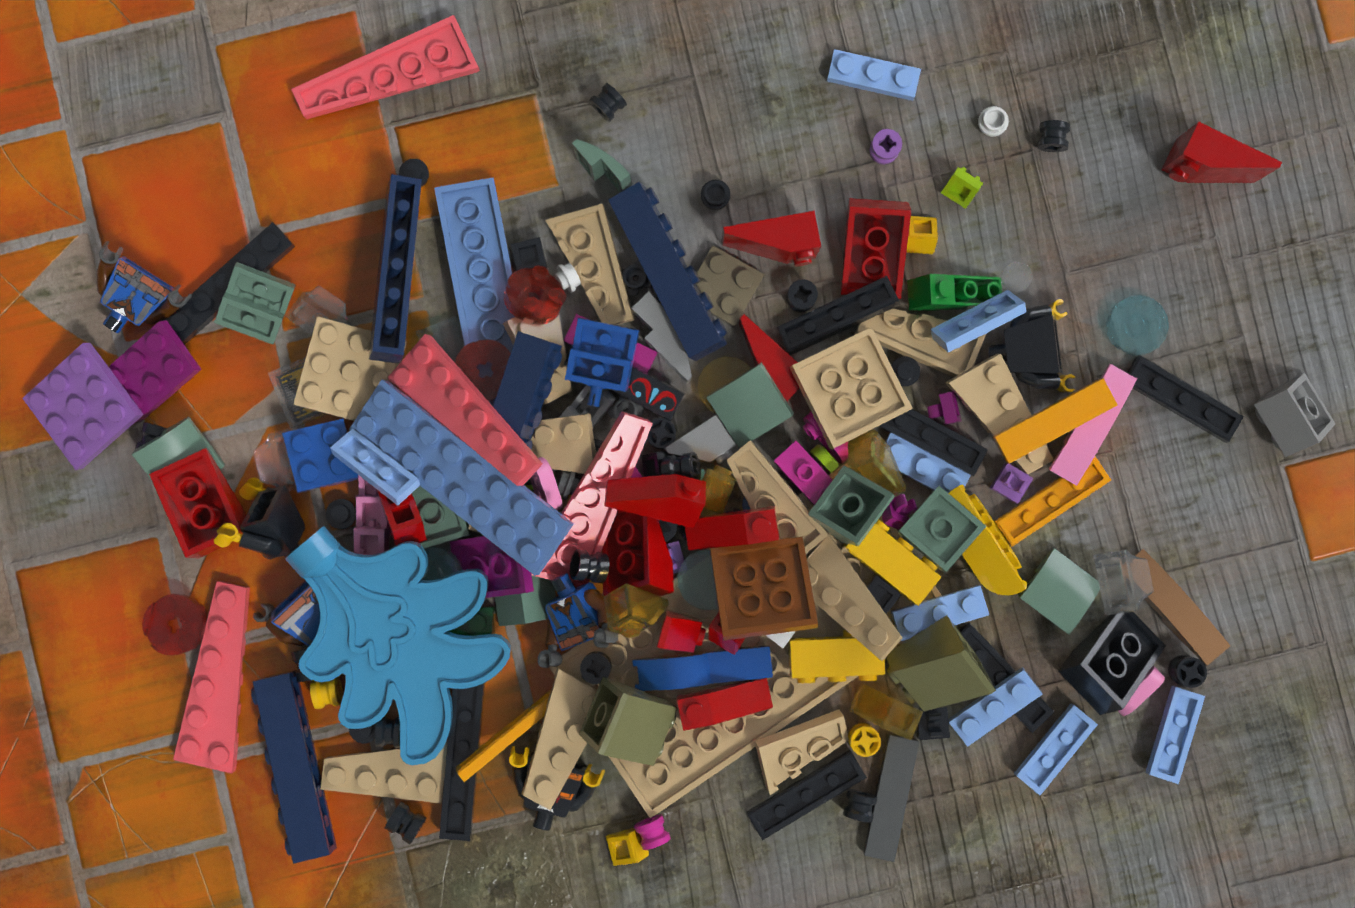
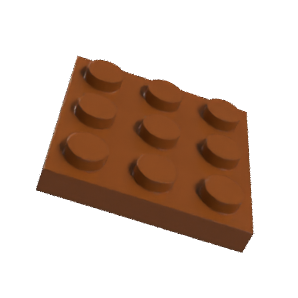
[710,536,818,641]

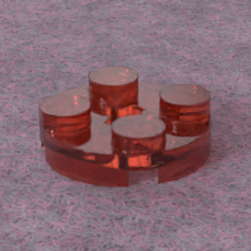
[504,266,566,325]
[455,340,511,401]
[142,594,207,656]

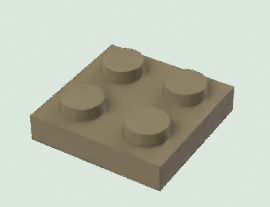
[696,246,765,328]

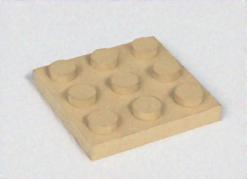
[293,316,407,421]
[789,327,913,450]

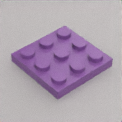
[22,342,144,470]

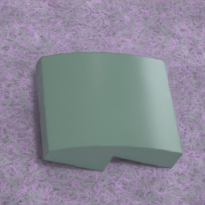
[572,139,632,192]
[214,262,296,345]
[706,363,794,448]
[132,417,225,477]
[1018,547,1103,635]

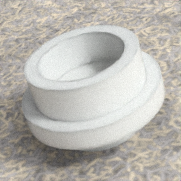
[978,106,1009,137]
[555,263,581,293]

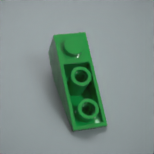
[907,274,1002,311]

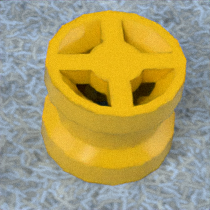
[310,676,343,709]
[848,723,881,757]

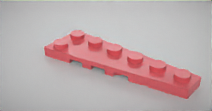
[291,15,480,119]
[387,334,543,486]
[531,411,653,587]
[173,581,250,773]

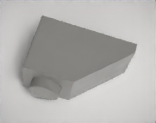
[665,415,736,464]

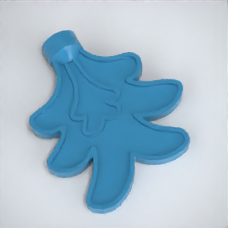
[285,526,511,765]

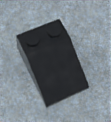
[1058,602,1166,715]

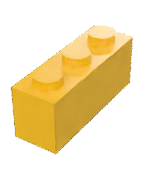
[842,519,941,606]
[788,636,885,683]

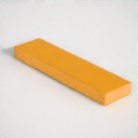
[993,378,1118,464]
[994,456,1111,547]
[456,690,552,782]

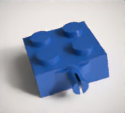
[565,318,640,407]
[282,419,359,493]

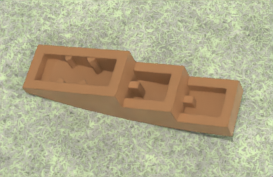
[1120,549,1230,667]

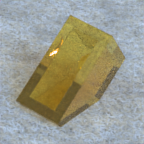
[848,429,906,495]
[604,584,669,638]

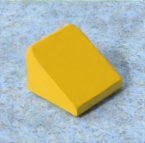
[907,216,938,254]
[606,828,649,866]

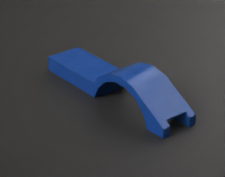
[632,646,773,691]

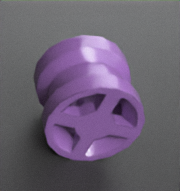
[869,129,902,165]

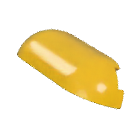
[948,485,1027,595]

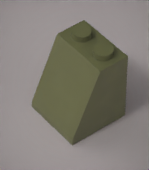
[886,615,996,711]
[579,677,677,766]

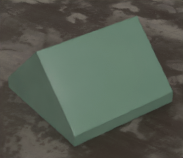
[808,465,895,546]
[495,575,556,626]

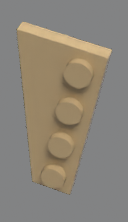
[945,354,1054,474]
[727,440,829,553]
[522,668,597,810]
[320,741,448,803]

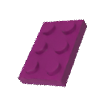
[109,320,202,423]
[450,536,534,598]

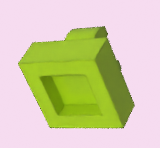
[941,167,983,209]

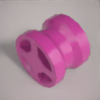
[634,814,671,850]

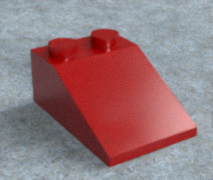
[1161,122,1282,183]
[841,198,911,299]
[721,210,821,267]
[149,448,246,559]
[602,510,674,606]

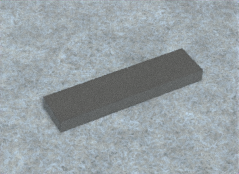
[863,734,919,862]

